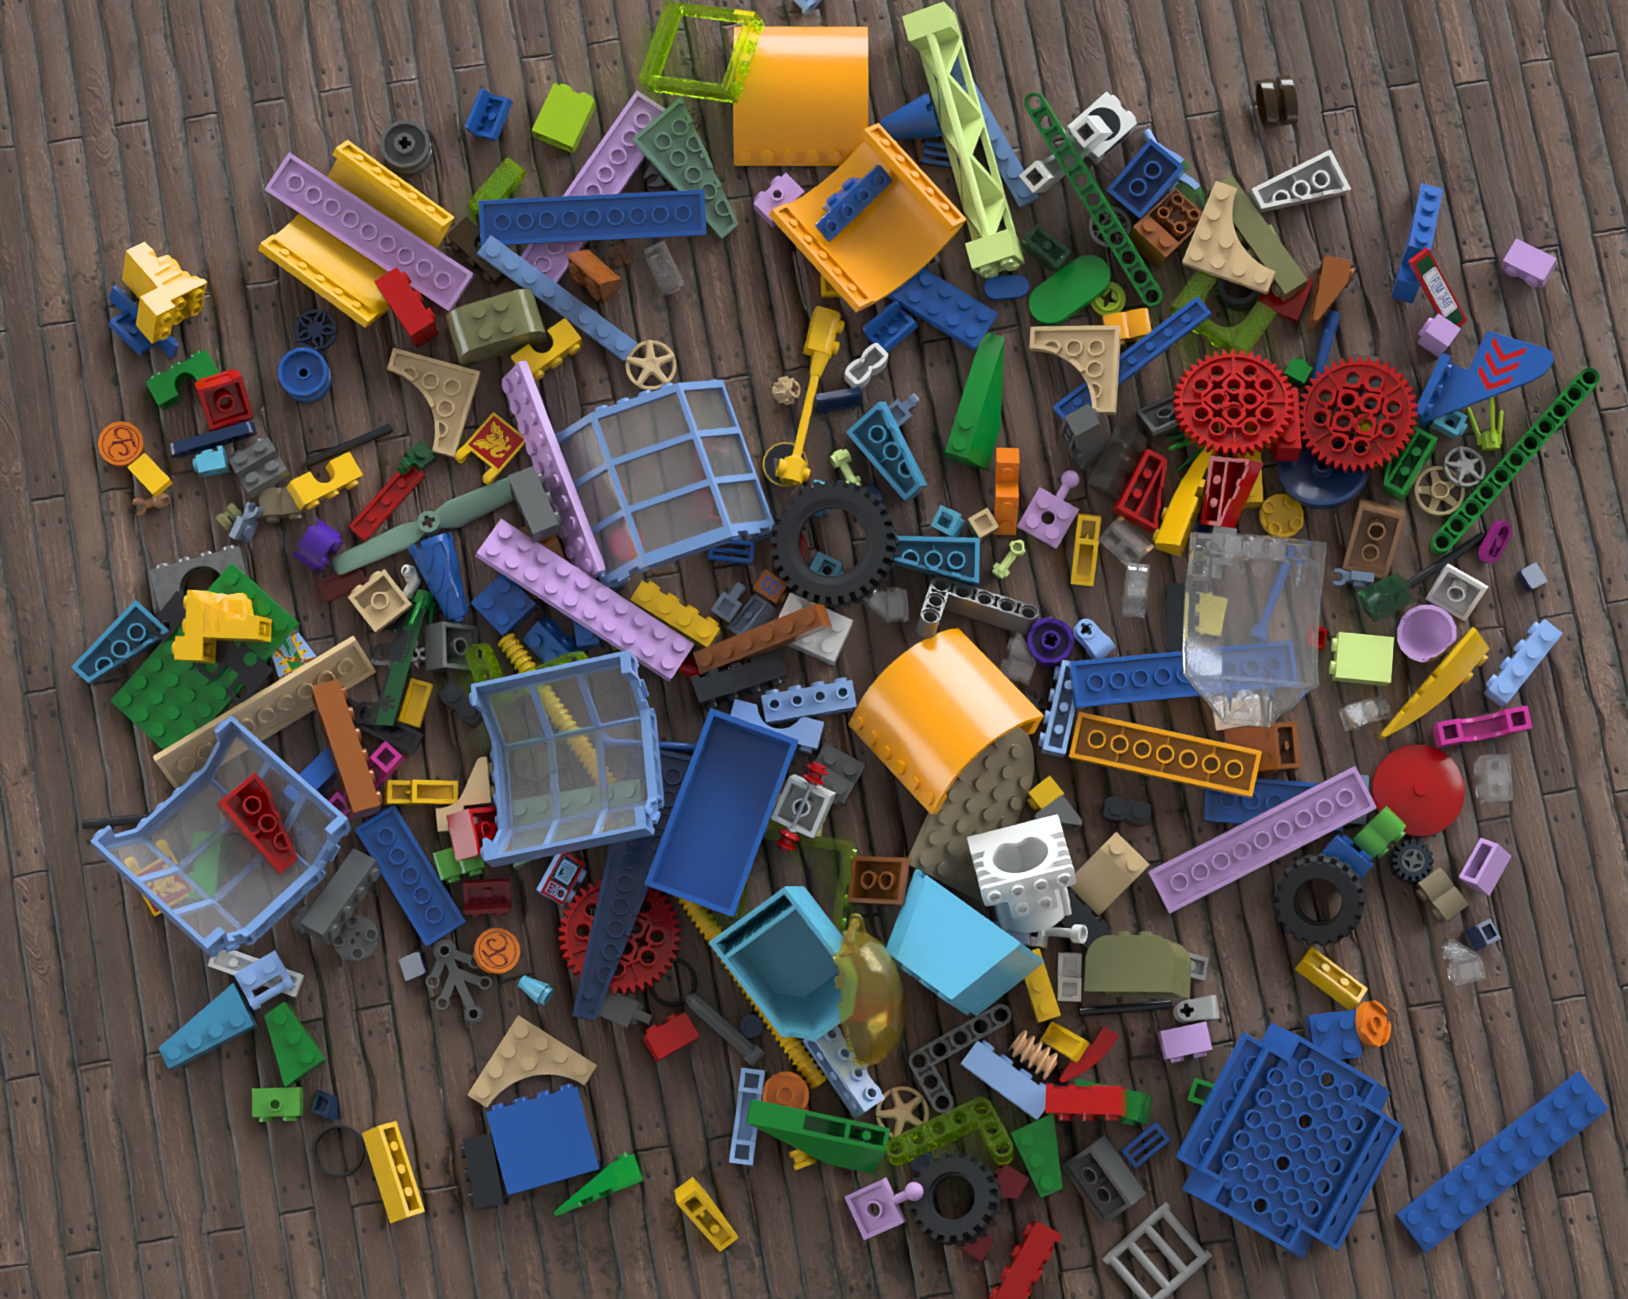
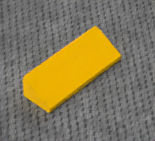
[1295,946,1368,1010]

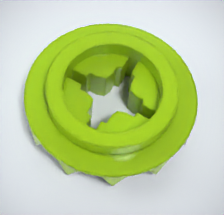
[1090,282,1126,316]

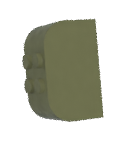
[446,289,548,367]
[1084,931,1191,999]

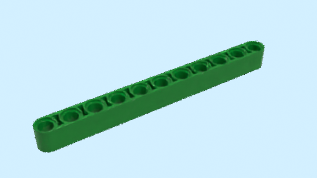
[1024,92,1164,306]
[1428,367,1600,556]

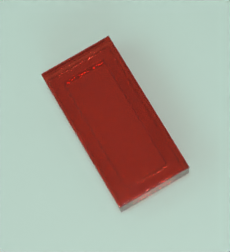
[317,567,368,604]

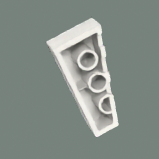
[1247,150,1351,213]

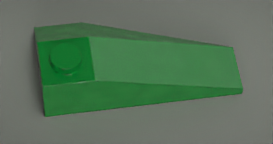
[554,1152,645,1217]

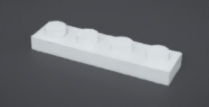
[207,950,304,997]

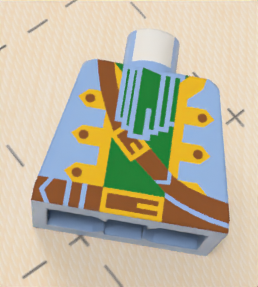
[272,633,317,680]

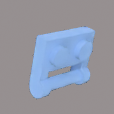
[234,951,296,1011]

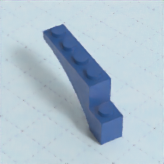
[1391,183,1443,304]

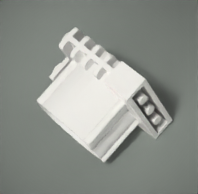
[967,814,1077,933]

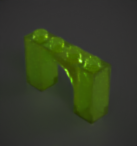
[1169,270,1277,356]

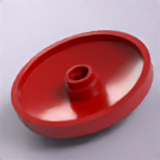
[1371,744,1465,837]

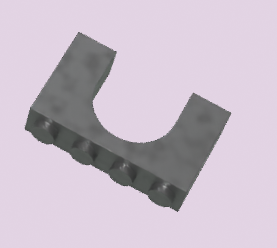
[150,545,250,626]

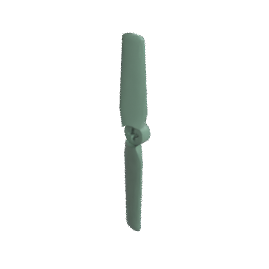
[331,477,516,575]

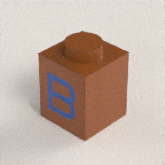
[753,569,790,607]

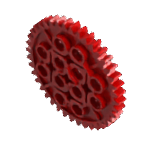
[1173,349,1294,458]
[1299,356,1418,474]
[559,879,681,996]

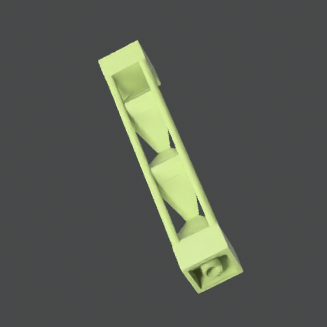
[902,2,1025,278]

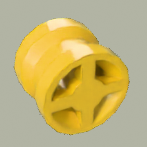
[789,1149,817,1170]

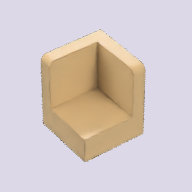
[966,507,999,542]

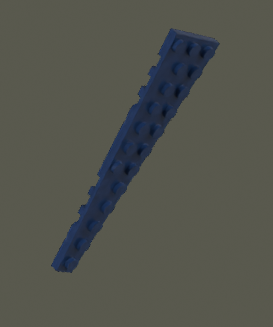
[572,744,692,1021]

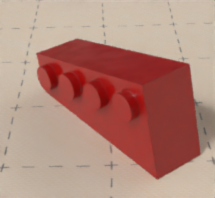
[988,1221,1062,1299]

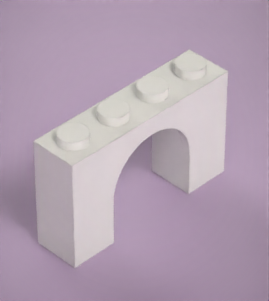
[1019,116,1113,193]

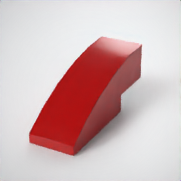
[1057,1025,1120,1083]

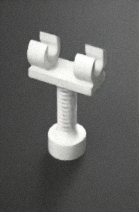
[1030,924,1088,948]

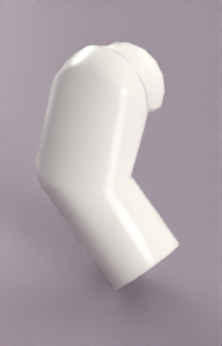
[401,564,421,600]

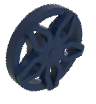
[295,309,338,351]

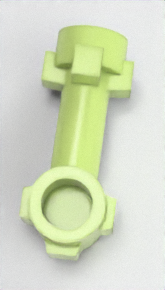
[829,449,862,487]
[992,540,1026,580]

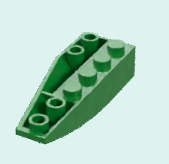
[746,1099,890,1174]

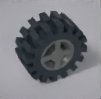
[1389,840,1434,883]

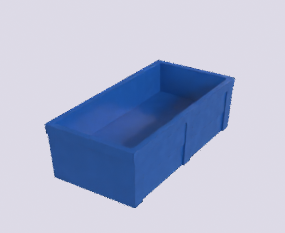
[644,708,799,917]

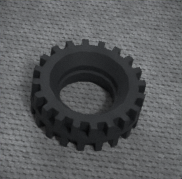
[908,1151,1003,1247]

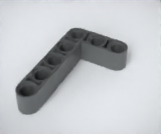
[916,577,1039,639]
[908,1004,1011,1114]

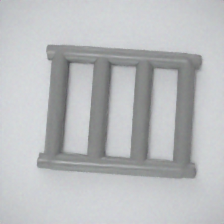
[1102,1202,1212,1299]

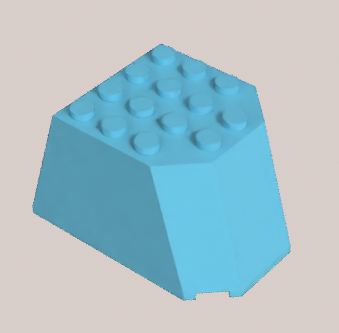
[885,869,1044,1016]
[709,886,858,1042]

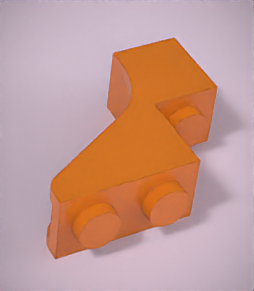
[993,447,1020,535]

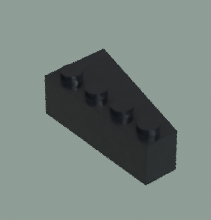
[690,650,787,711]

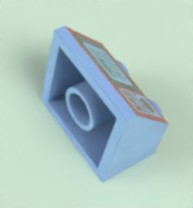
[536,853,588,907]

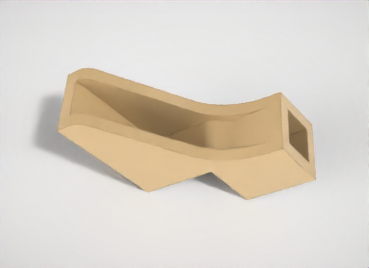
[436,757,496,834]

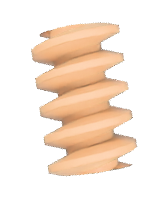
[1007,1030,1058,1080]

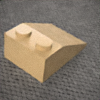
[1070,832,1150,916]

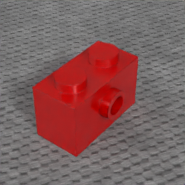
[642,1012,700,1063]

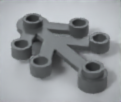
[426,939,493,1024]

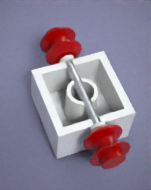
[771,762,836,853]

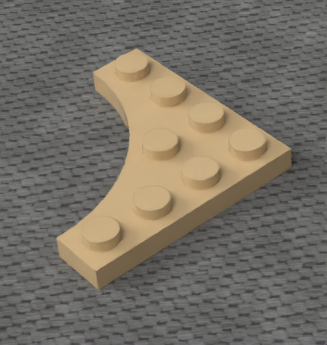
[1182,181,1276,294]
[1029,325,1121,415]
[387,348,481,458]
[468,1015,598,1108]

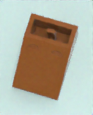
[1128,187,1203,269]
[567,250,623,304]
[1224,722,1301,774]

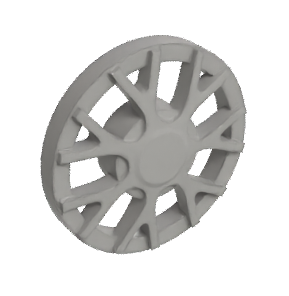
[1089,206,1131,248]

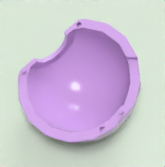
[1397,605,1456,663]

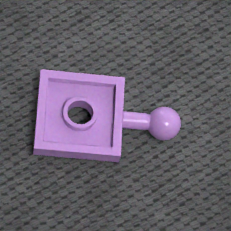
[1017,470,1079,549]
[845,1177,924,1240]

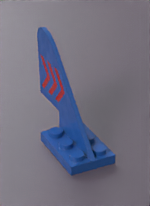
[1414,330,1554,431]

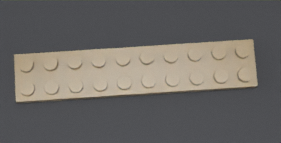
[153,636,376,789]

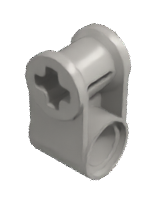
[1173,995,1220,1023]

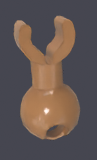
[132,492,170,516]

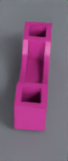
[1432,706,1532,749]
[329,741,405,820]

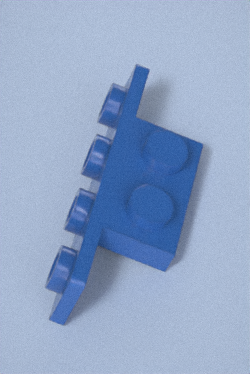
[815,165,892,241]
[108,285,179,358]

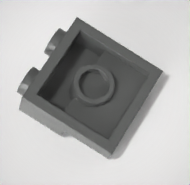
[228,437,290,498]
[808,743,866,807]

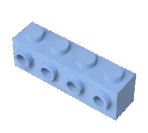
[1483,619,1563,708]
[1038,660,1075,758]
[761,677,857,725]
[802,1026,885,1119]
[960,1040,1046,1120]

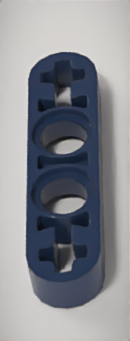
[168,421,257,458]

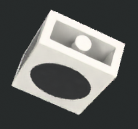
[1066,92,1137,165]

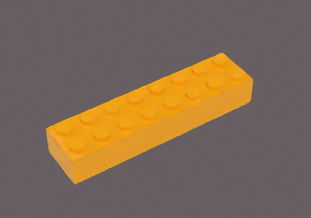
[1069,712,1262,799]

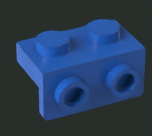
[465,88,513,142]
[863,300,918,353]
[522,617,578,667]

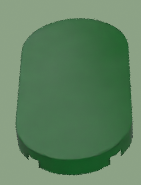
[1029,255,1111,325]

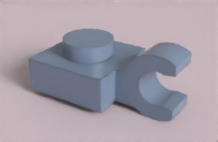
[888,393,920,428]
[229,501,264,543]
[1332,568,1375,589]
[711,582,746,624]

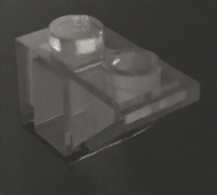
[1121,563,1150,618]
[862,587,909,623]
[1000,632,1036,687]
[1338,696,1392,731]
[1442,938,1486,986]

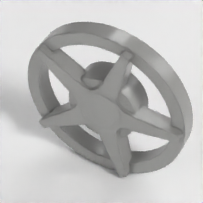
[1443,447,1486,488]

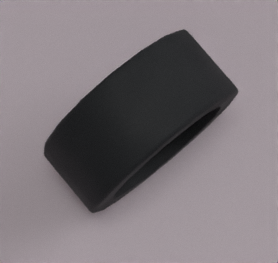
[1218,278,1261,311]

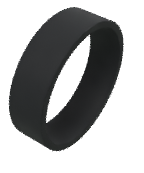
[312,1125,365,1177]

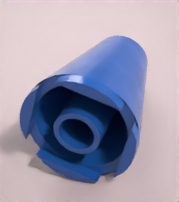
[881,93,942,141]

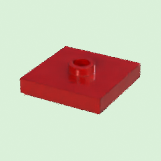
[1255,277,1314,322]

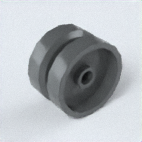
[380,120,433,177]

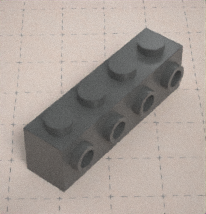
[300,848,382,945]

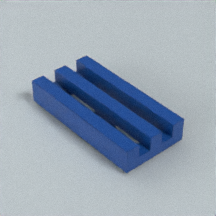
[922,141,960,169]
[708,540,756,565]
[1120,1121,1171,1170]

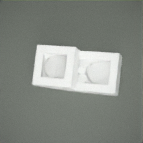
[1057,951,1082,1002]

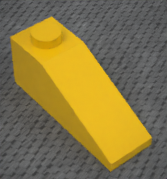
[674,1177,738,1252]

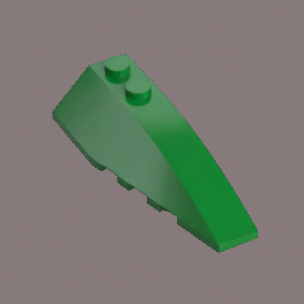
[944,332,1005,471]

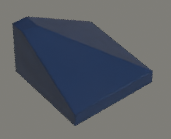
[310,1090,338,1121]

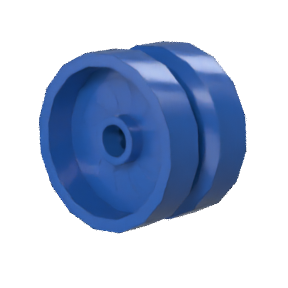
[278,347,332,403]

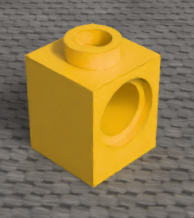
[1027,775,1064,811]

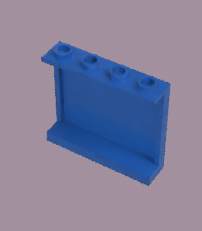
[486,1084,601,1195]

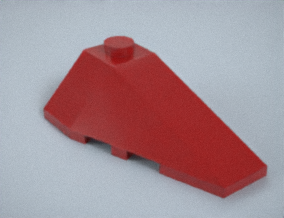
[215,772,298,874]

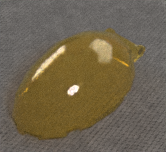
[834,913,906,1070]

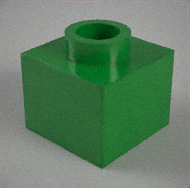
[1282,357,1312,389]

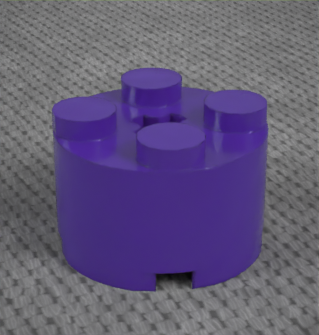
[292,519,343,572]
[1026,617,1074,667]

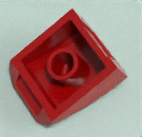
[195,370,254,432]

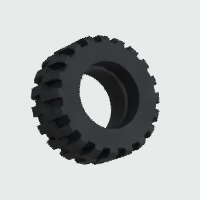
[1273,854,1366,946]

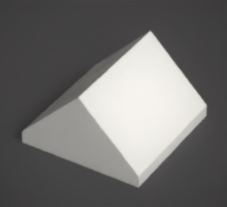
[1425,564,1488,622]

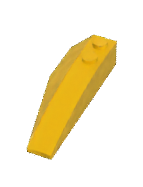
[1152,431,1222,557]
[1377,627,1490,740]

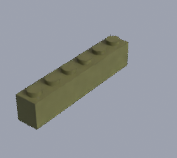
[1207,175,1308,302]

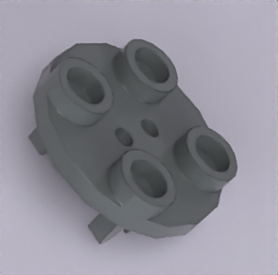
[332,914,379,961]

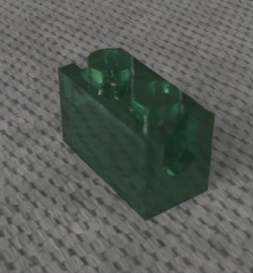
[1021,223,1072,274]
[1357,572,1416,622]

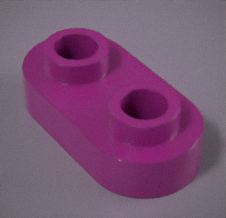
[1479,520,1512,564]

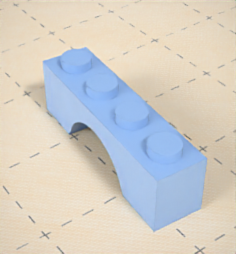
[731,699,824,754]
[729,1068,765,1166]

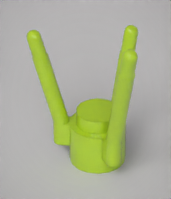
[1466,397,1504,451]

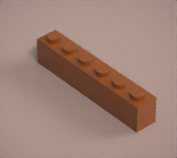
[693,604,832,675]
[311,679,383,820]

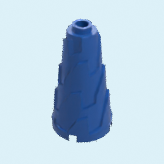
[408,532,469,623]

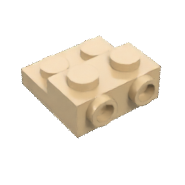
[348,569,413,634]

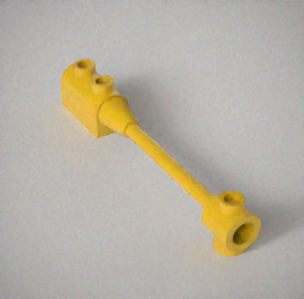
[775,306,845,486]

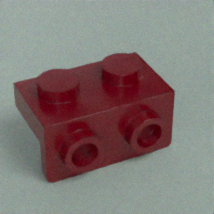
[463,878,512,917]

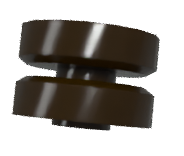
[1255,75,1298,129]

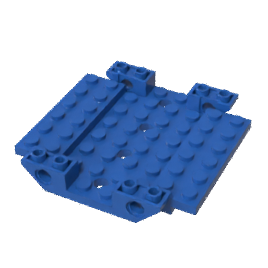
[1175,1023,1404,1259]

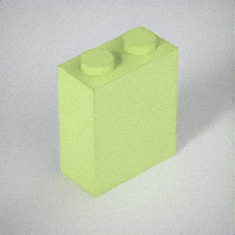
[1329,632,1394,686]

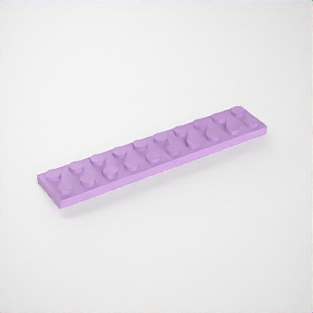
[521,91,666,284]
[264,152,475,312]
[501,361,606,579]
[475,519,694,682]
[1147,766,1377,914]

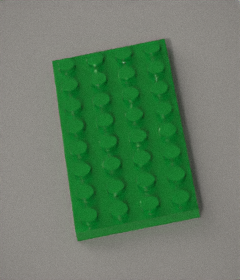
[110,563,300,750]

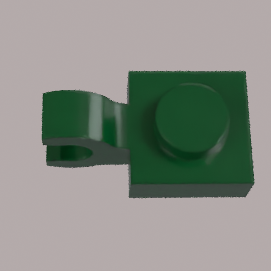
[397,440,437,476]

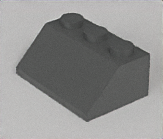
[1061,1135,1146,1224]

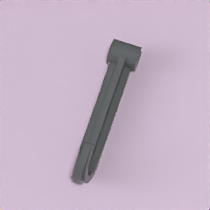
[685,993,766,1068]

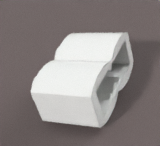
[844,343,888,389]

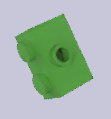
[252,1087,303,1122]

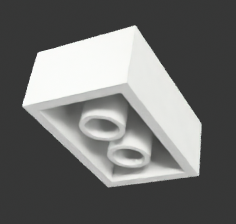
[779,593,853,666]

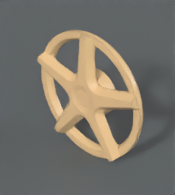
[626,340,676,390]
[1413,466,1465,516]
[876,1086,929,1140]

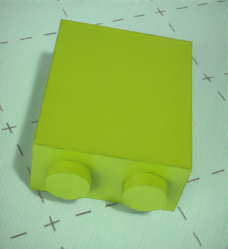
[532,83,596,154]

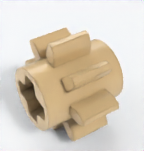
[772,376,801,405]

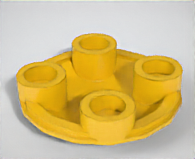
[1259,494,1304,538]

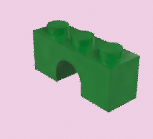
[146,350,219,411]

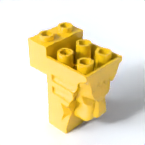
[122,242,207,344]
[172,590,272,664]

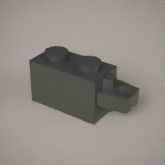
[598,989,653,1029]

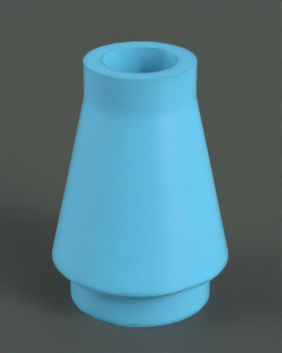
[518,975,554,1006]

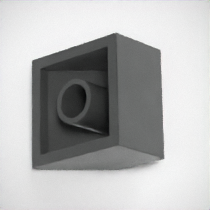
[425,622,479,673]

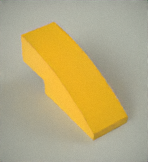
[1071,513,1101,586]
[384,780,458,806]

